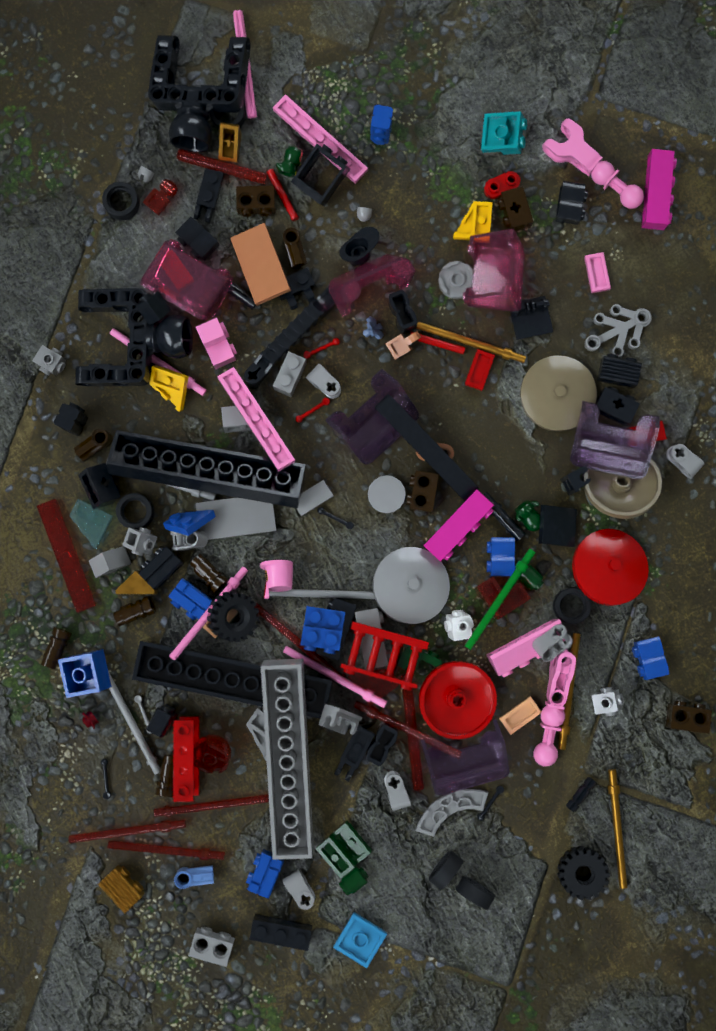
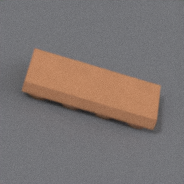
[230,223,291,306]

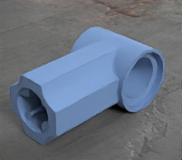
[174,865,214,889]

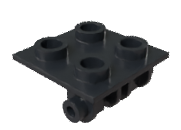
[508,296,553,340]

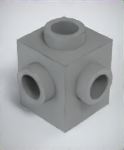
[32,345,66,376]
[122,527,157,556]
[591,687,624,716]

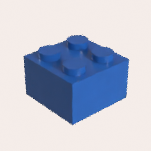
[58,649,112,698]

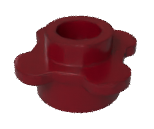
[81,710,99,729]

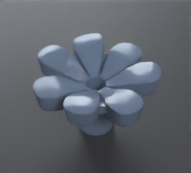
[363,316,384,340]

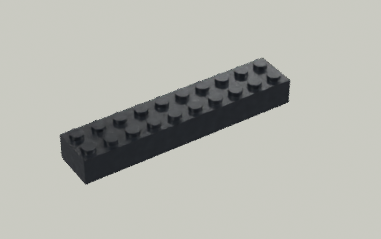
[106,430,306,508]
[132,640,332,719]

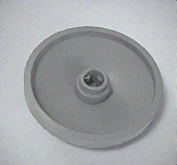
[373,547,450,624]

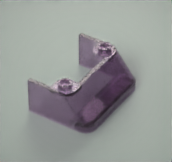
[421,719,510,795]

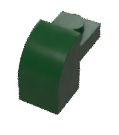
[397,645,442,674]

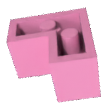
[196,318,237,369]

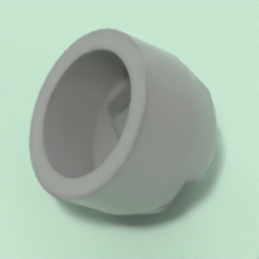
[138,166,155,182]
[357,207,372,222]

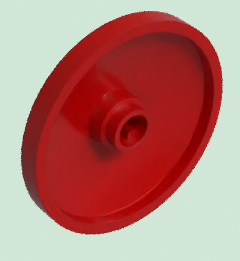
[572,529,649,606]
[419,661,497,739]

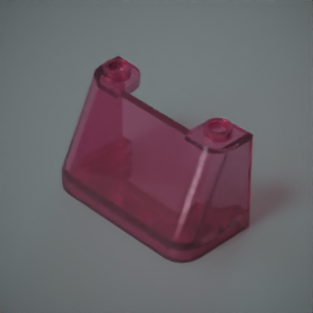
[463,228,525,311]
[140,239,234,320]
[329,254,416,317]

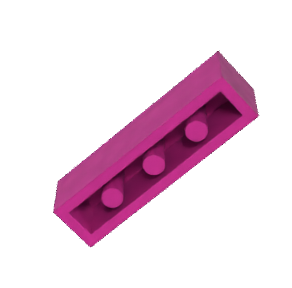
[642,149,677,230]
[424,489,494,562]

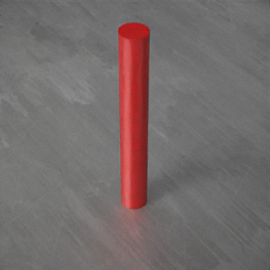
[266,169,299,221]
[410,331,466,354]

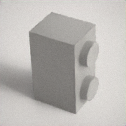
[273,351,307,398]

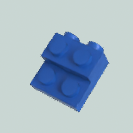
[300,606,345,654]

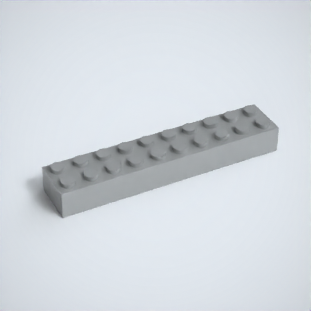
[261,659,314,860]

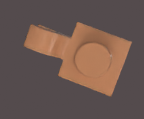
[385,331,421,360]

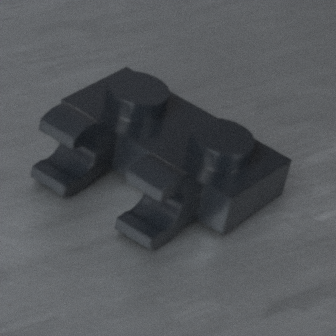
[279,267,315,311]

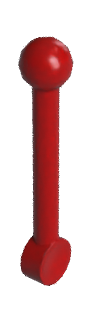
[303,338,340,359]
[295,398,330,423]

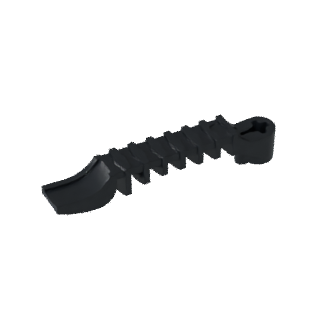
[244,284,343,389]

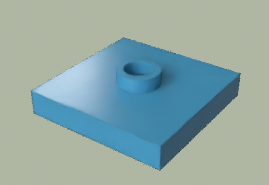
[333,912,387,968]

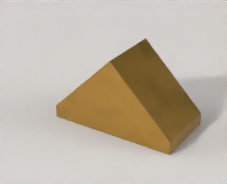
[219,122,242,162]
[116,571,158,594]

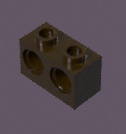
[236,185,276,217]
[406,471,439,514]
[665,701,712,734]

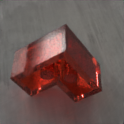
[475,576,531,620]

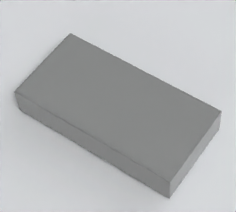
[296,480,334,516]

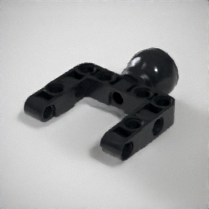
[148,35,251,152]
[75,288,193,386]

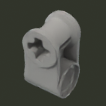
[306,363,341,399]
[666,444,705,479]
[170,530,208,551]
[532,624,573,662]
[384,771,411,811]
[282,869,315,910]

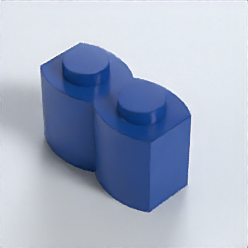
[486,537,515,577]
[632,636,669,680]

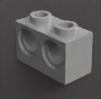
[188,927,235,967]

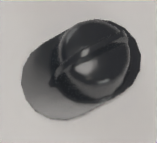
[339,227,380,267]

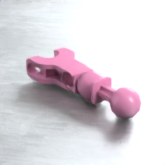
[542,118,644,209]
[533,649,576,767]

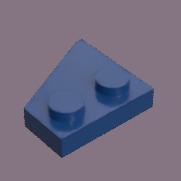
[163,510,216,536]

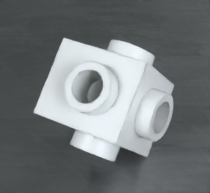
[444,610,474,641]

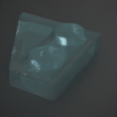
[69,499,113,549]

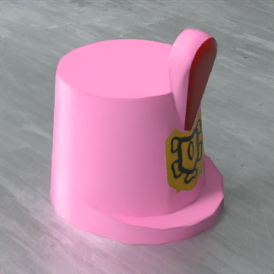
[260,560,293,599]

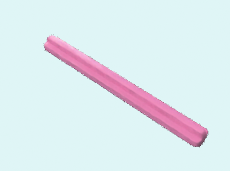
[233,10,257,119]

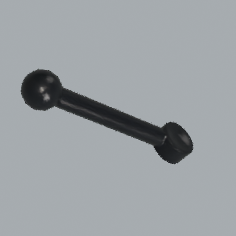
[317,507,354,529]
[100,759,112,800]
[477,786,504,821]

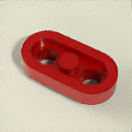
[484,171,520,199]

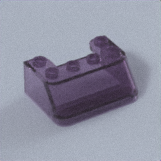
[325,369,419,464]
[570,401,660,479]

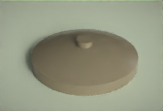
[520,355,597,432]
[583,446,662,519]

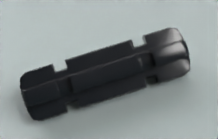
[566,777,597,812]

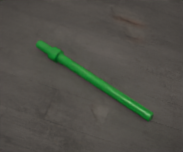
[464,548,536,650]

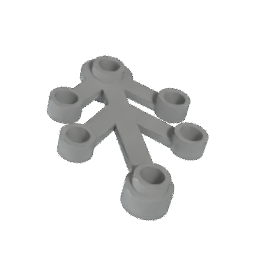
[584,304,652,358]

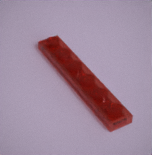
[37,499,96,613]

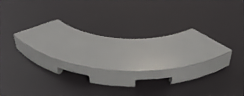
[415,789,488,837]

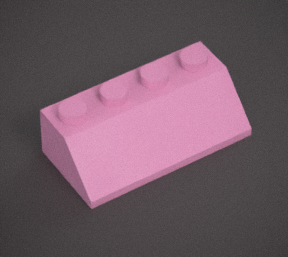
[486,619,565,677]

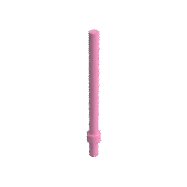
[110,328,207,396]
[169,566,248,661]
[283,646,388,708]

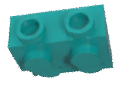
[481,111,527,155]

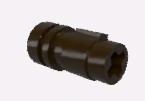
[190,554,228,593]
[113,596,156,626]
[41,627,72,669]
[155,755,173,797]

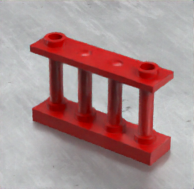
[340,621,429,691]
[173,716,200,802]

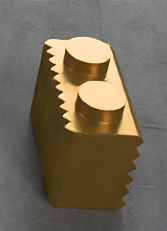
[98,865,145,914]

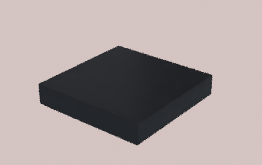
[539,505,577,547]

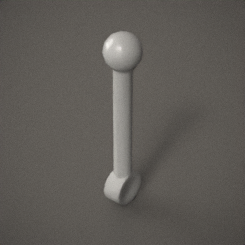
[134,695,151,734]

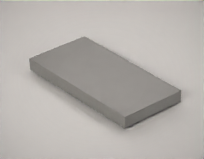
[196,497,277,540]

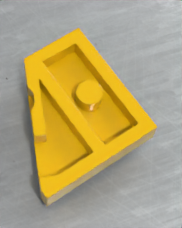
[453,201,492,241]
[149,365,189,412]

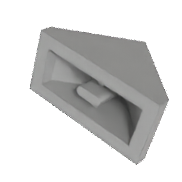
[89,546,132,578]

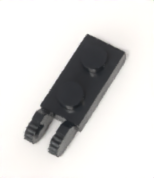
[194,168,224,223]
[334,725,375,782]

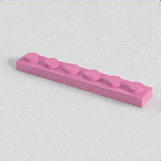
[273,94,368,184]
[217,367,295,471]

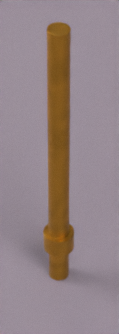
[416,321,526,363]
[558,633,581,750]
[608,769,627,889]

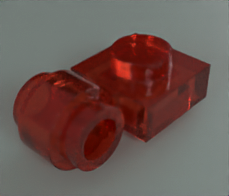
[143,179,178,216]

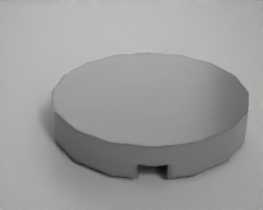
[438,261,476,299]
[368,475,406,514]

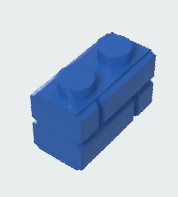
[370,105,393,145]
[168,578,214,621]
[246,849,284,899]

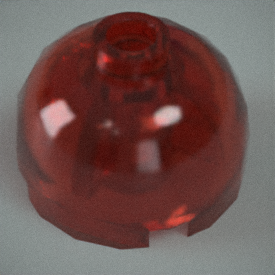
[194,734,232,774]

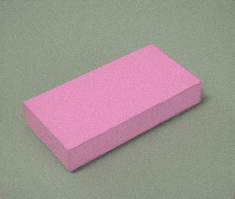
[584,252,611,293]

